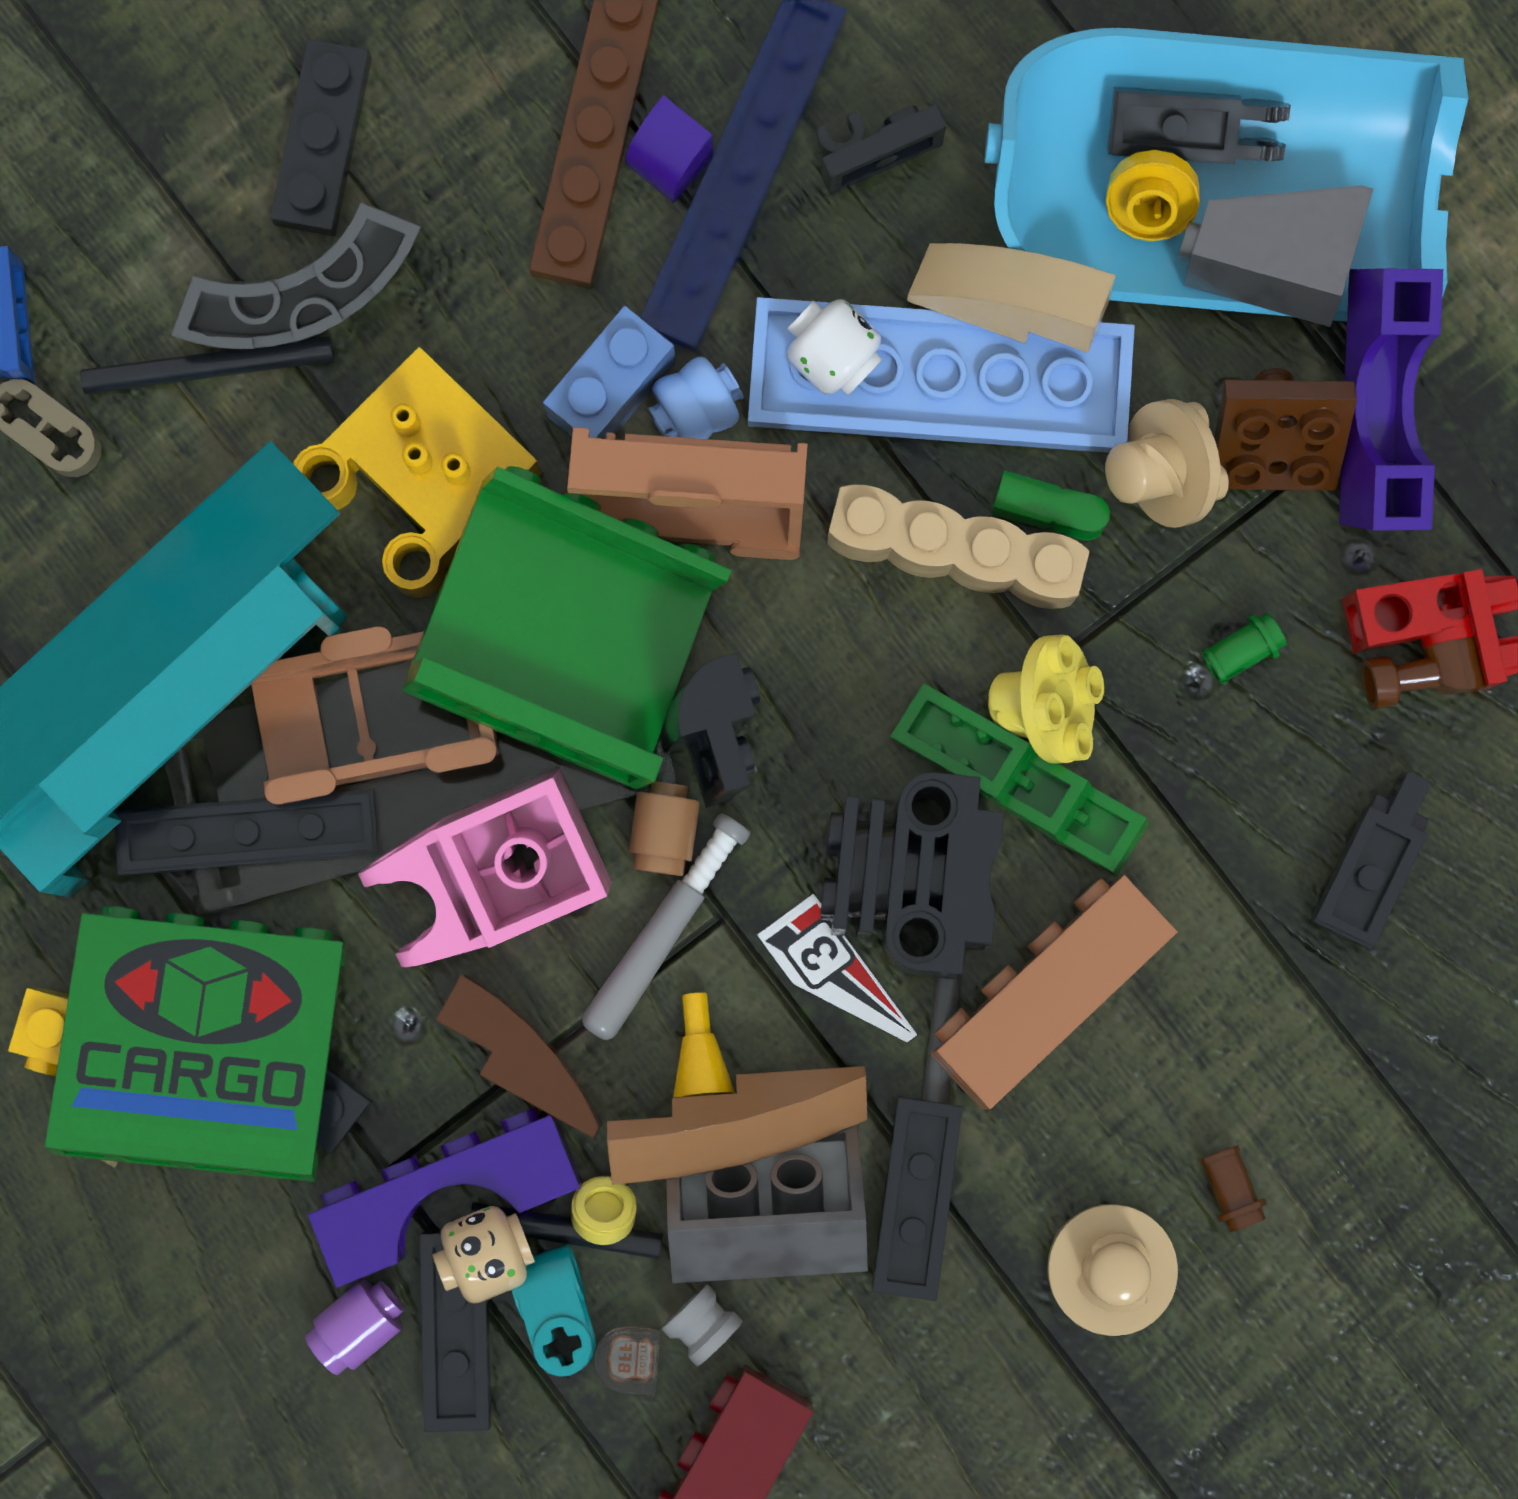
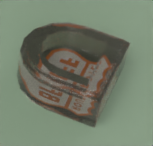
[594,1326,661,1396]

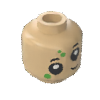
[432,1206,535,1304]

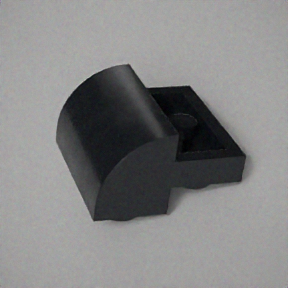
[661,652,760,808]

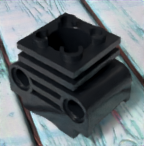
[820,772,1004,979]

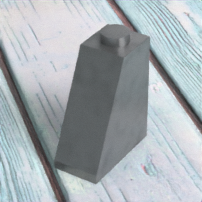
[1178,185,1373,327]

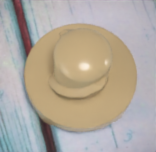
[1105,399,1229,528]
[1047,1204,1178,1336]

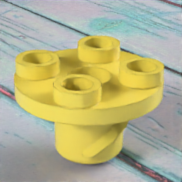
[988,635,1104,764]

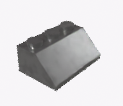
[666,1124,868,1283]

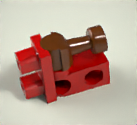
[1341,569,1518,710]

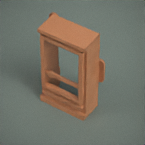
[567,427,808,560]
[251,627,500,805]

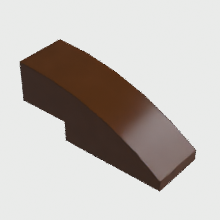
[436,974,603,1138]

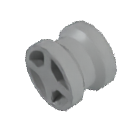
[661,1283,743,1367]

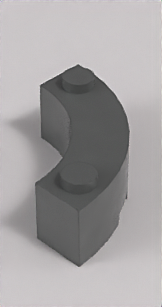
[171,202,421,349]

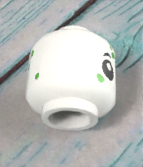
[787,299,883,395]

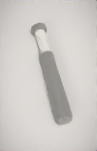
[582,812,750,1040]

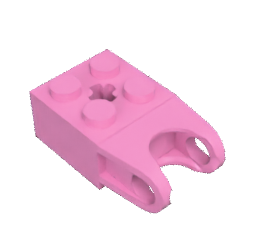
[358,767,612,967]

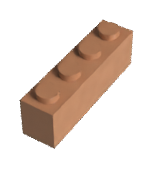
[929,875,1178,1110]

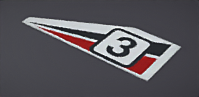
[758,894,917,1042]

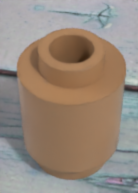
[629,782,700,876]

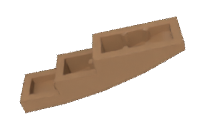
[607,1066,867,1185]

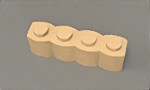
[827,485,1090,609]

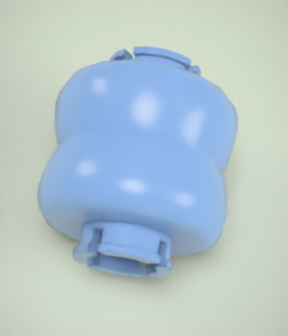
[647,357,744,439]

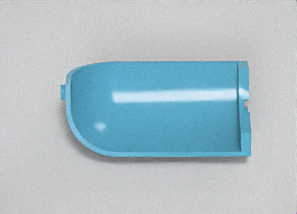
[984,28,1468,322]

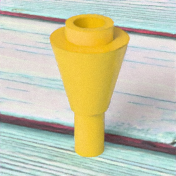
[673,993,736,1098]

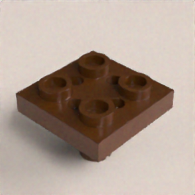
[1214,368,1357,491]

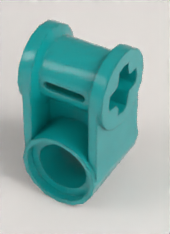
[511,1244,597,1377]

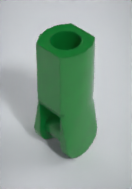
[991,470,1110,541]

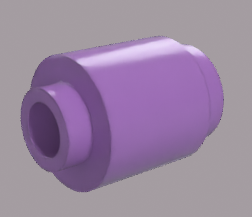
[305,1279,404,1375]

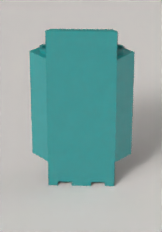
[0,440,349,898]

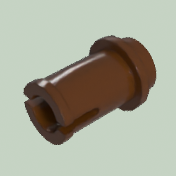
[1199,1145,1267,1232]

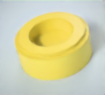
[571,1176,636,1245]

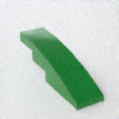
[890,683,1150,877]

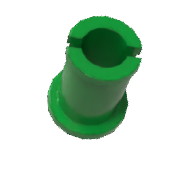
[1201,613,1287,686]

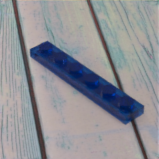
[640,0,847,353]

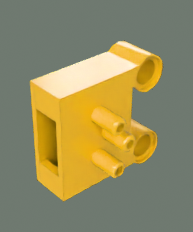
[293,347,542,598]

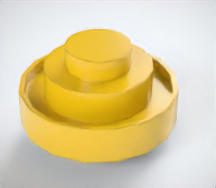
[1106,150,1200,241]

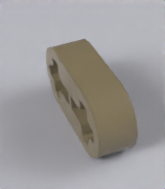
[0,379,102,477]

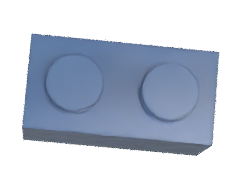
[543,305,676,439]

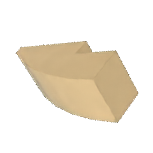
[907,243,1116,353]

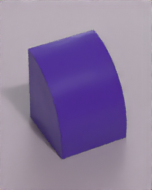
[626,95,713,203]

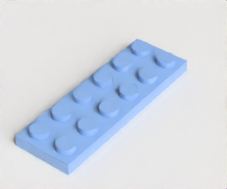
[748,297,1135,453]

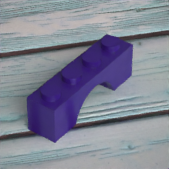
[1339,268,1444,530]
[308,1107,583,1288]

